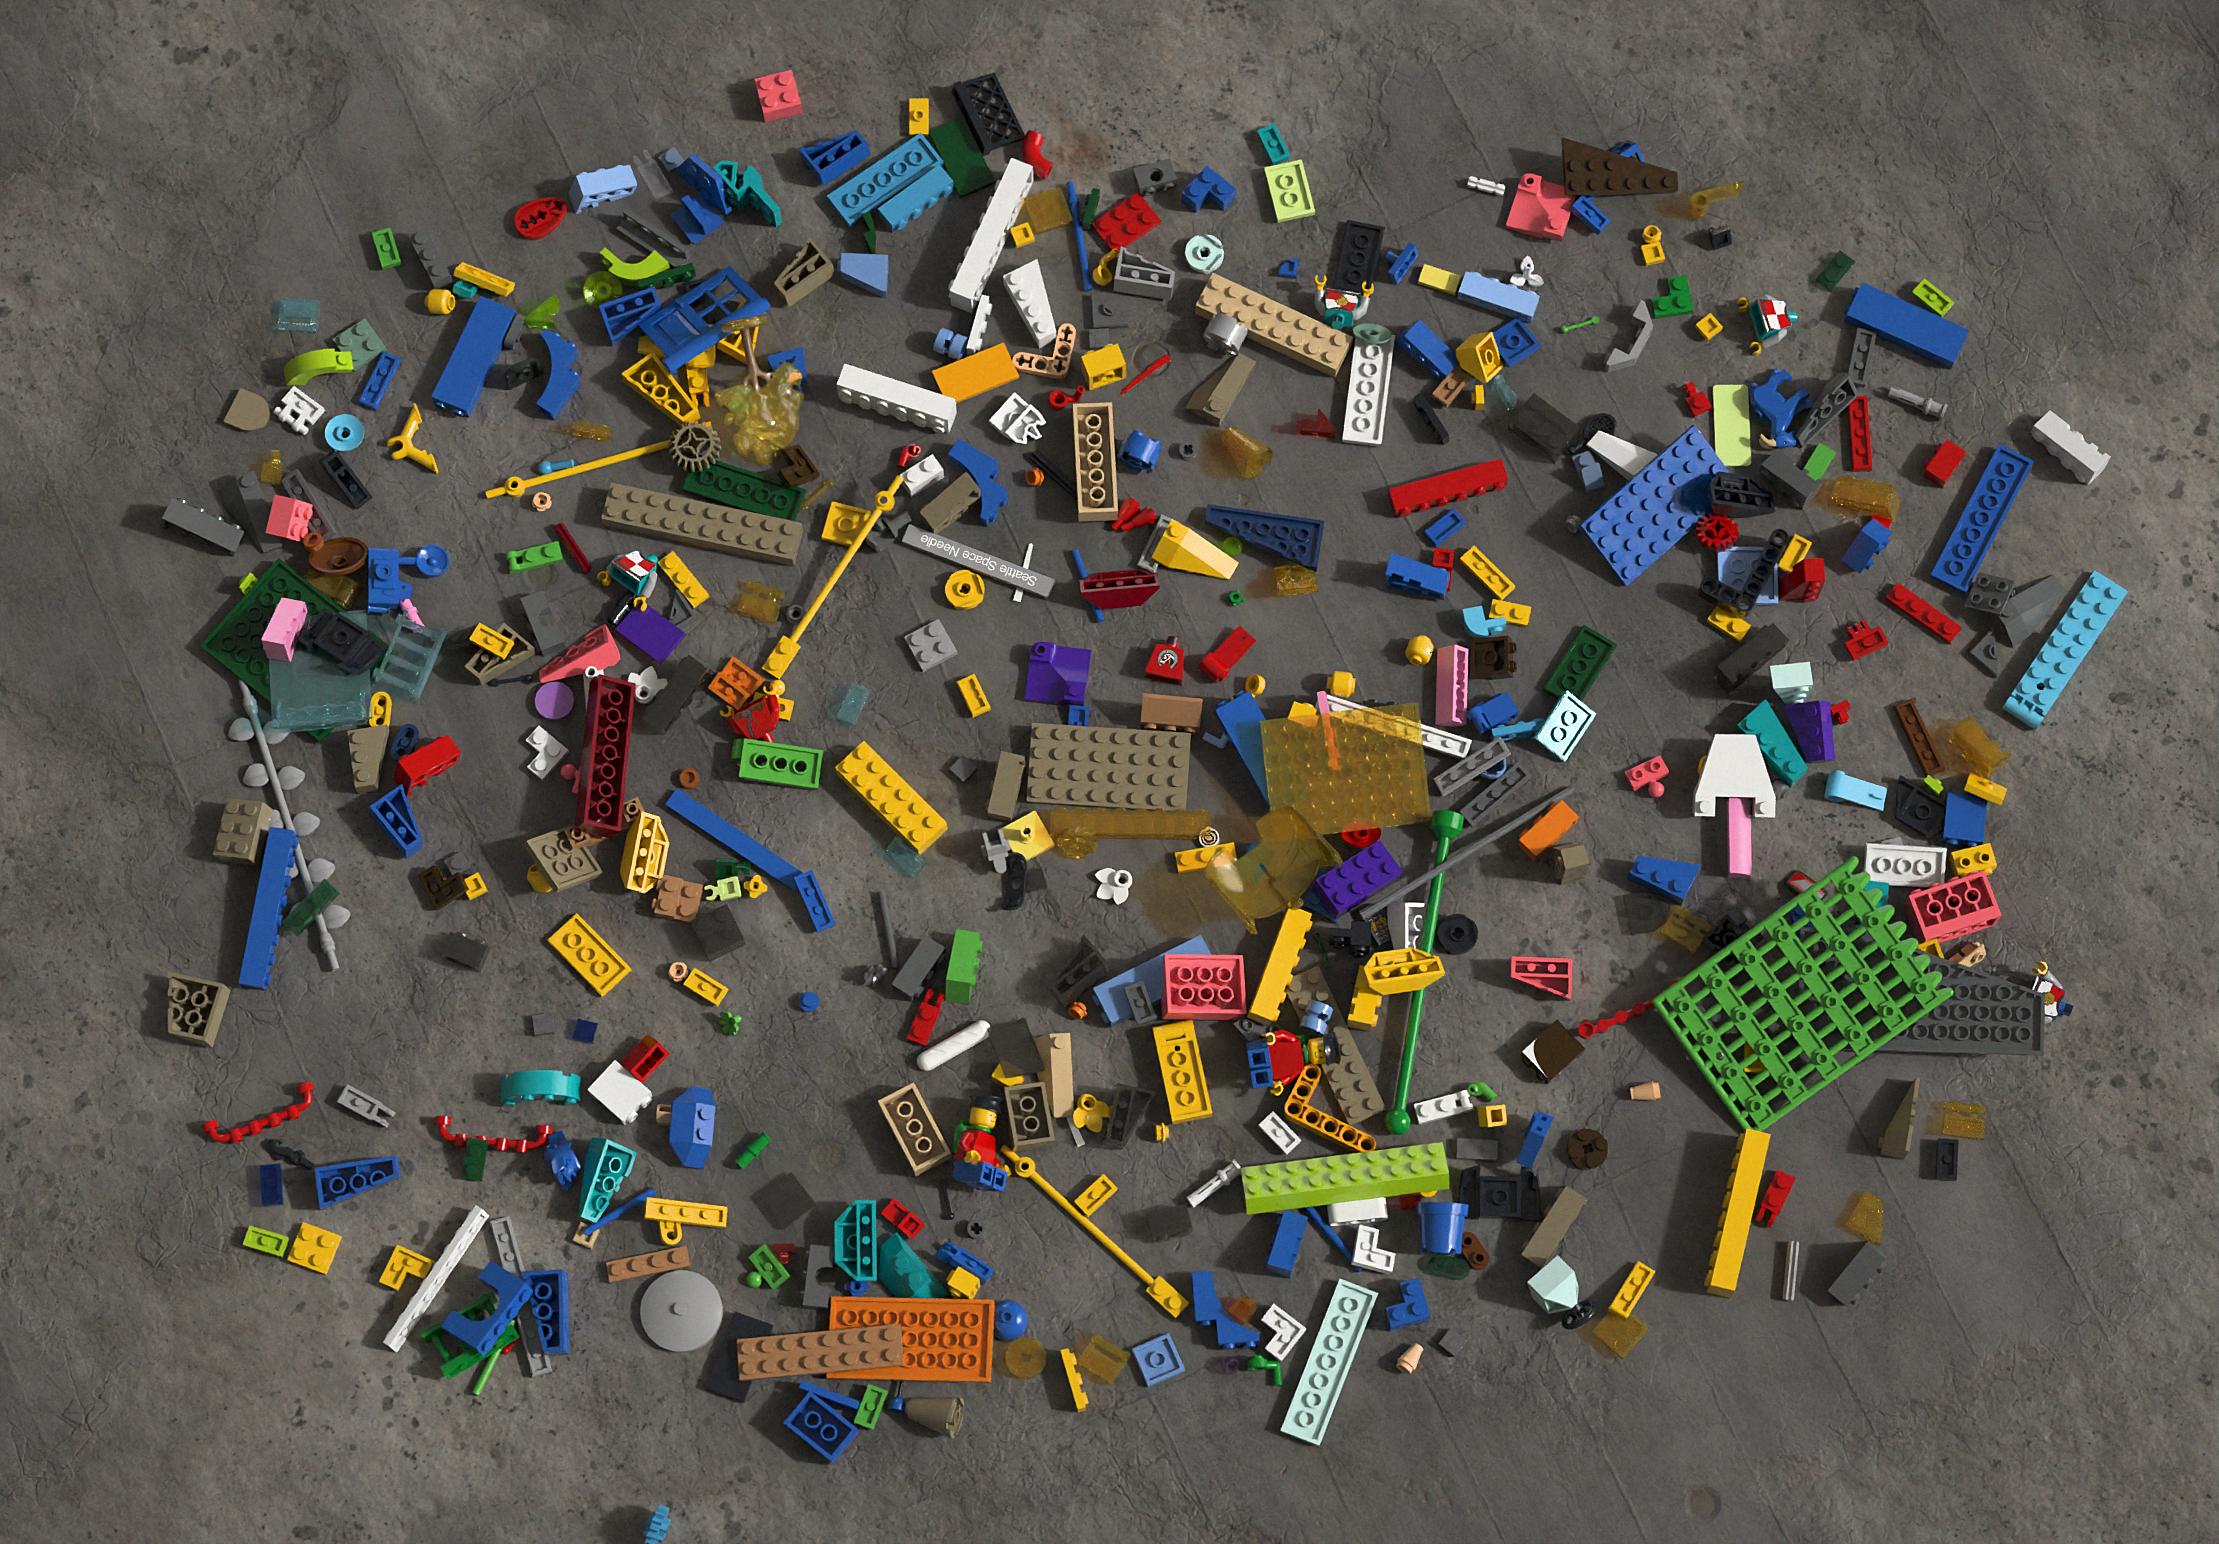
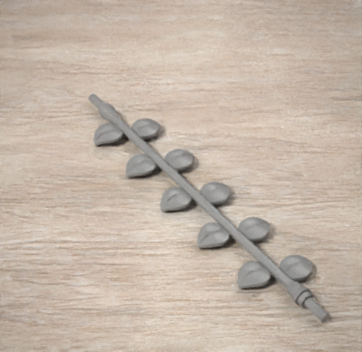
[228,679,350,971]

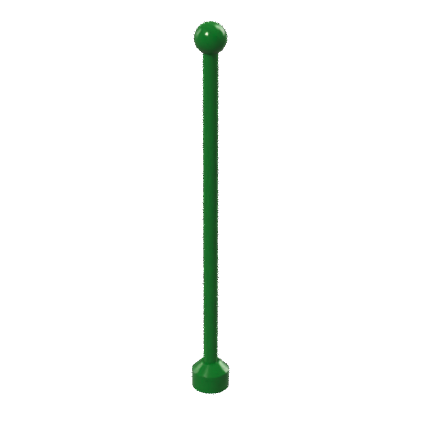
[1384,810,1464,1135]

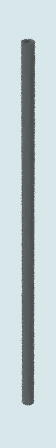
[1359,785,1575,920]

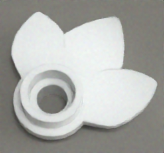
[628,666,668,704]
[1095,868,1132,905]

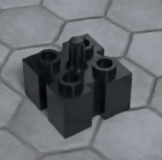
[1702,908,1764,968]

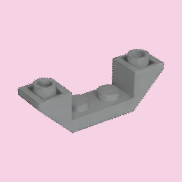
[1603,300,1653,372]

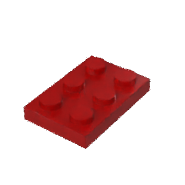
[1091,192,1161,252]

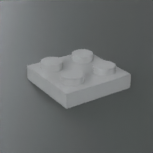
[904,619,958,672]

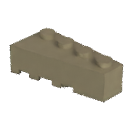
[1521,1186,1589,1268]

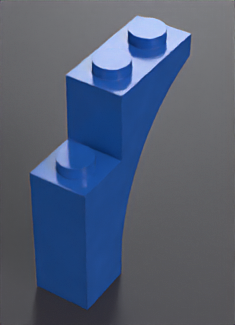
[536,329,581,420]
[948,438,1009,527]
[1192,1271,1259,1350]

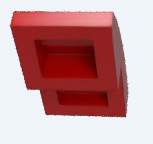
[1432,548,1454,592]
[880,1198,926,1240]

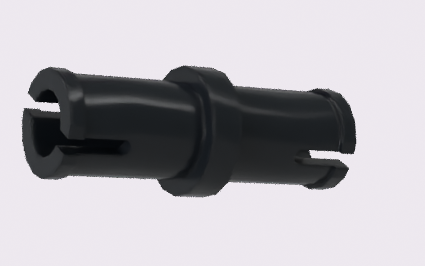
[607,589,639,626]

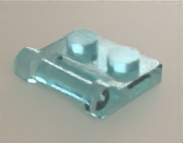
[277,298,321,334]

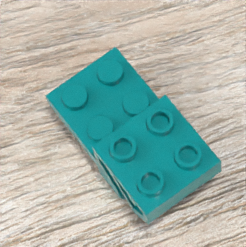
[713,161,782,227]

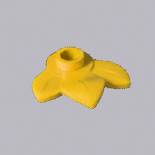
[1073,1094,1111,1133]

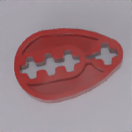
[515,198,568,240]

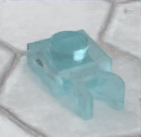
[1494,374,1518,411]

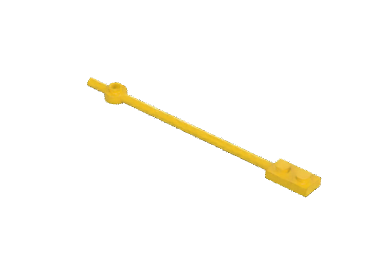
[485,421,713,499]
[762,475,904,679]
[1000,1144,1190,1319]

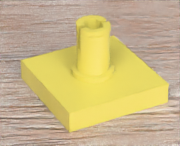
[1002,811,1055,861]

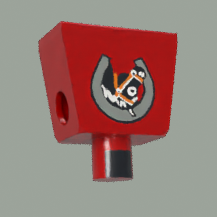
[1145,636,1184,686]

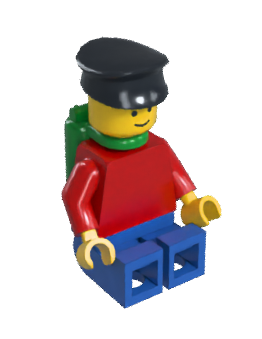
[1246,1030,1341,1095]
[951,1095,1011,1192]

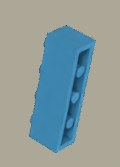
[878,165,954,232]

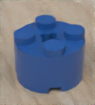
[1116,430,1161,473]

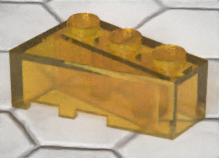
[1831,475,1901,523]
[1948,716,2011,780]

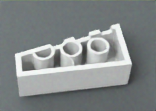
[1003,259,1057,349]

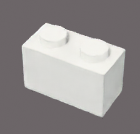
[900,454,944,498]

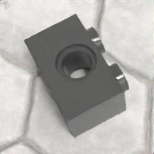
[1133,158,1177,196]

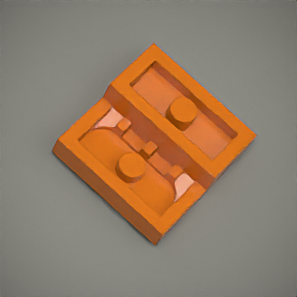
[708,656,765,709]

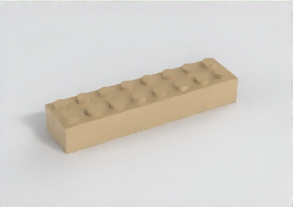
[1195,273,1353,378]

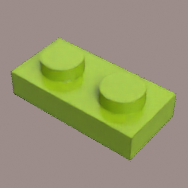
[1911,278,1954,317]
[243,1225,289,1258]

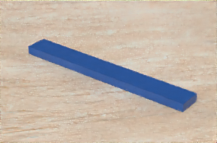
[665,789,803,893]

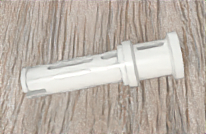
[1186,1159,1241,1208]

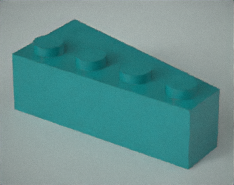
[1735,699,1808,788]

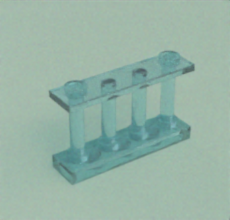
[371,610,449,703]

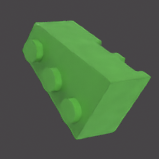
[945,929,983,1005]

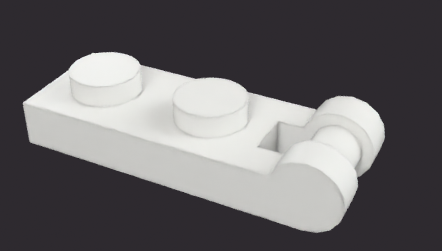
[1413,1090,1474,1125]

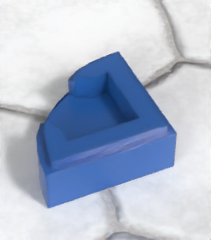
[1277,258,1299,279]

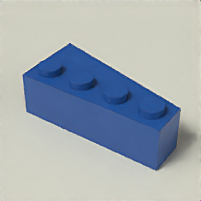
[314,1155,401,1210]
[522,1269,570,1356]

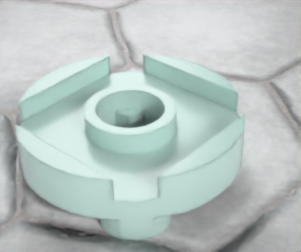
[1185,235,1224,274]

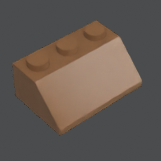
[1141,693,1203,735]

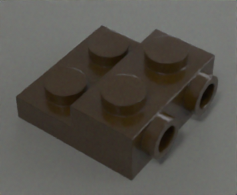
[1470,635,1517,680]

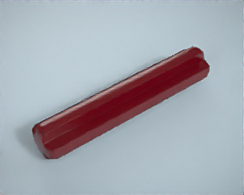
[554,523,592,574]

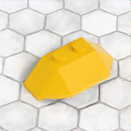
[620,811,669,894]
[1363,948,1445,995]

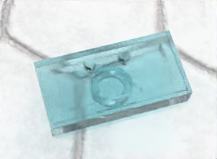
[837,683,871,726]

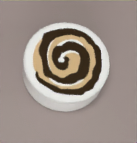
[1199,828,1219,847]

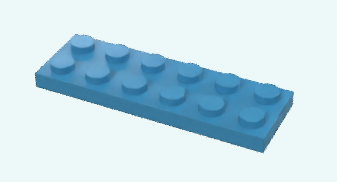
[827,133,944,228]

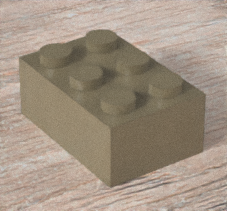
[213,798,273,866]
[1002,1082,1055,1152]

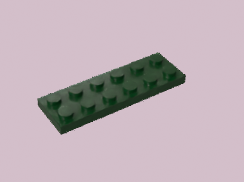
[682,455,807,522]

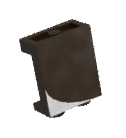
[1521,1020,1585,1085]

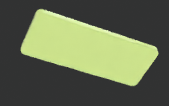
[1713,385,1751,467]

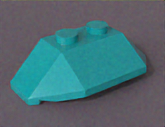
[834,1200,877,1282]
[877,1232,949,1299]

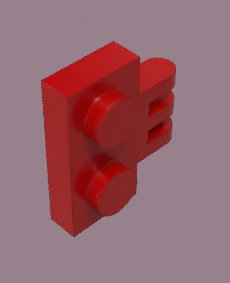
[1844,619,1889,662]

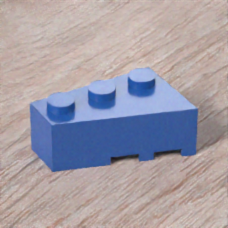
[599,287,661,346]

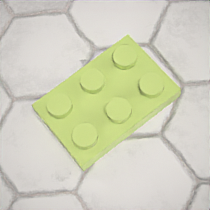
[1264,160,1315,223]

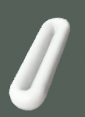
[917,1020,991,1071]

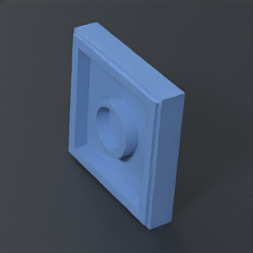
[1131,1333,1185,1388]

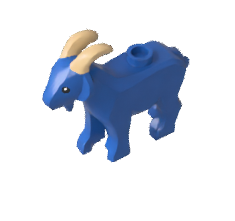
[1748,368,1814,450]

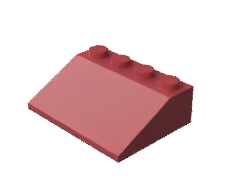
[1161,954,1247,1020]

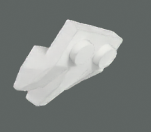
[988,392,1046,444]

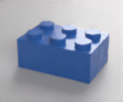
[784,1391,859,1465]

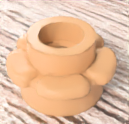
[532,492,552,511]
[668,962,688,982]

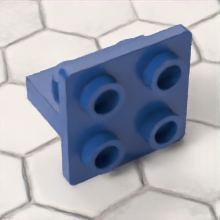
[671,194,724,244]

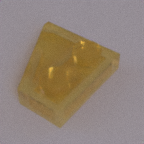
[1845,1190,1883,1246]

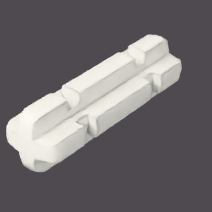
[1467,176,1505,196]

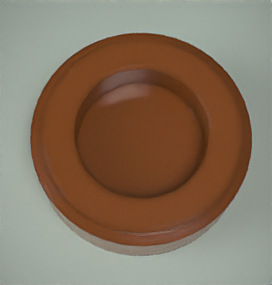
[303,532,324,552]
[679,768,699,789]

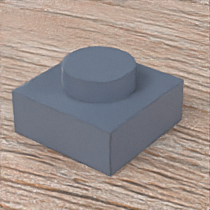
[658,147,684,174]

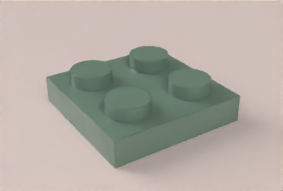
[333,318,387,371]

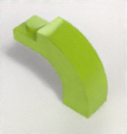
[600,248,670,287]
[284,349,354,386]

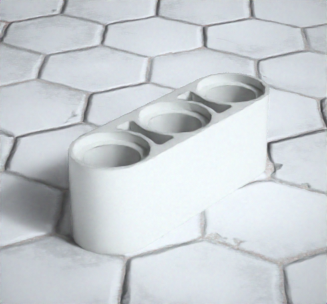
[1327,1197,1388,1226]

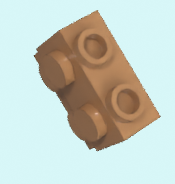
[652,875,704,925]

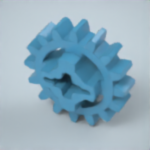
[643,1505,671,1544]

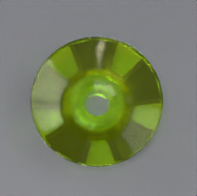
[583,271,622,310]

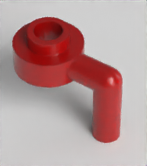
[1048,386,1085,411]

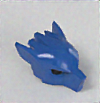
[544,1130,581,1194]

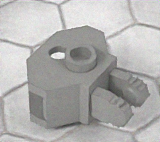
[981,827,1011,874]

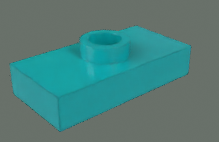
[1257,123,1290,166]

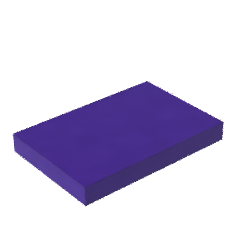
[615,603,686,665]

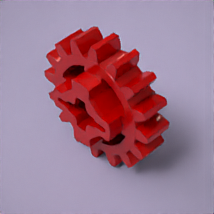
[1696,513,1739,552]

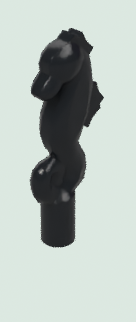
[266,1138,314,1171]

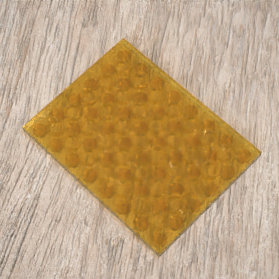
[1260,702,1431,840]

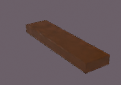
[1893,699,1945,777]

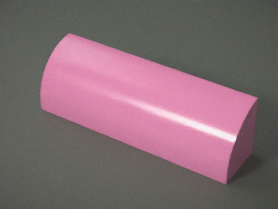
[1435,644,1468,727]
[1727,797,1752,878]

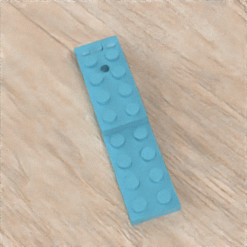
[2002,570,2128,730]

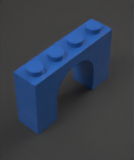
[440,1261,533,1357]

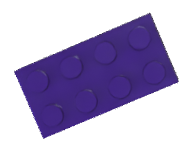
[1312,840,1403,920]

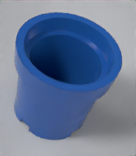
[1415,1202,1469,1255]

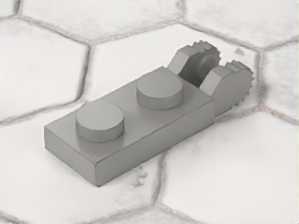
[336,1084,395,1128]

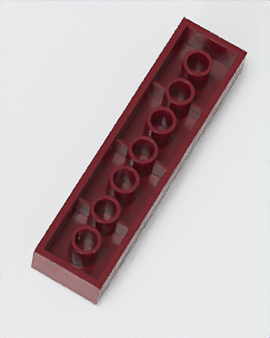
[574,674,636,838]

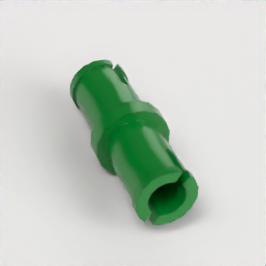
[735,1131,771,1170]

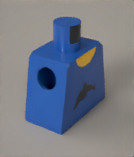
[767,347,807,396]

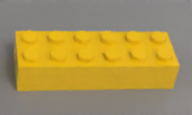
[835,741,948,856]

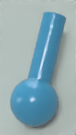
[537,459,574,475]

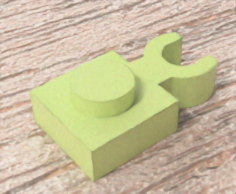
[704,876,742,901]

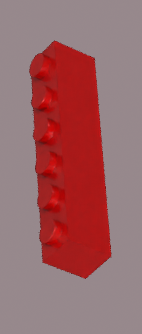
[1388,458,1508,517]

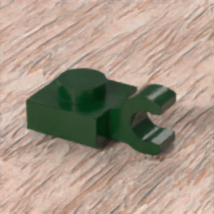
[715,858,751,879]

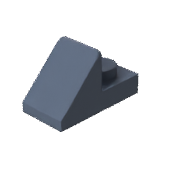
[1571,450,1605,494]

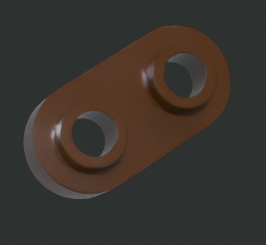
[1461,1232,1489,1270]

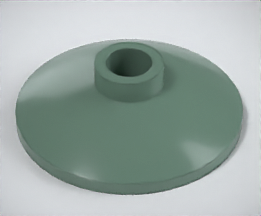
[1353,323,1392,345]

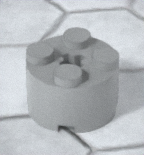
[1203,313,1248,357]

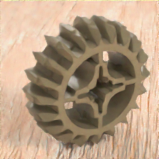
[668,420,721,473]

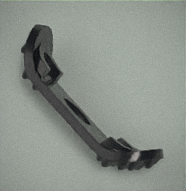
[1002,852,1028,911]

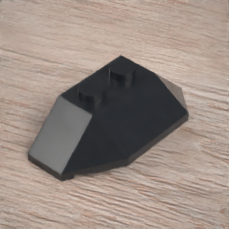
[1708,471,1775,518]

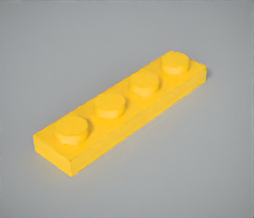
[644,1197,728,1228]

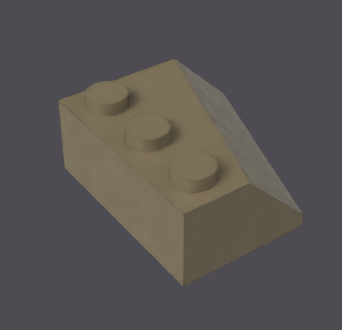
[168,972,230,1048]

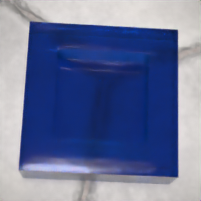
[573,1019,598,1044]

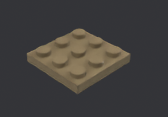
[523,825,603,893]

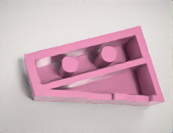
[261,598,308,663]

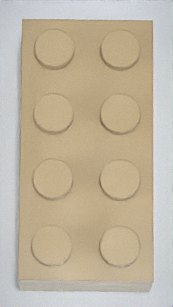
[878,1083,952,1176]

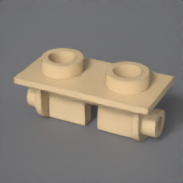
[1948,941,1986,967]

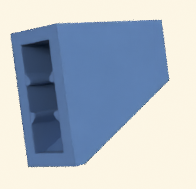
[837,253,889,298]

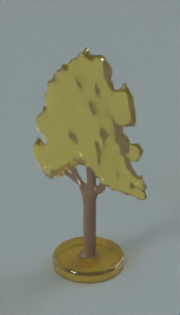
[714,315,804,465]

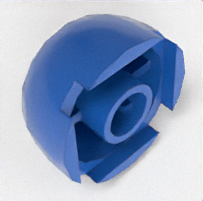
[993,1300,1028,1342]

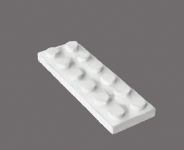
[1342,335,1395,447]

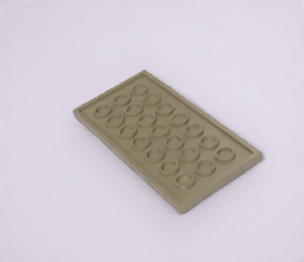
[1027,723,1191,813]

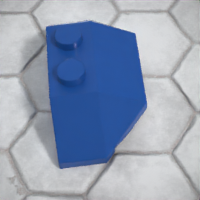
[668,1086,715,1169]

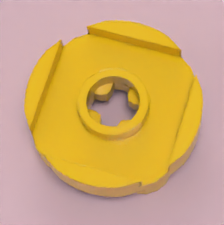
[945,570,985,610]

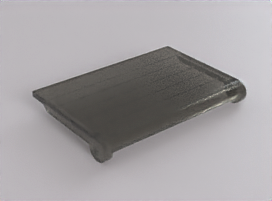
[987,1018,1045,1079]

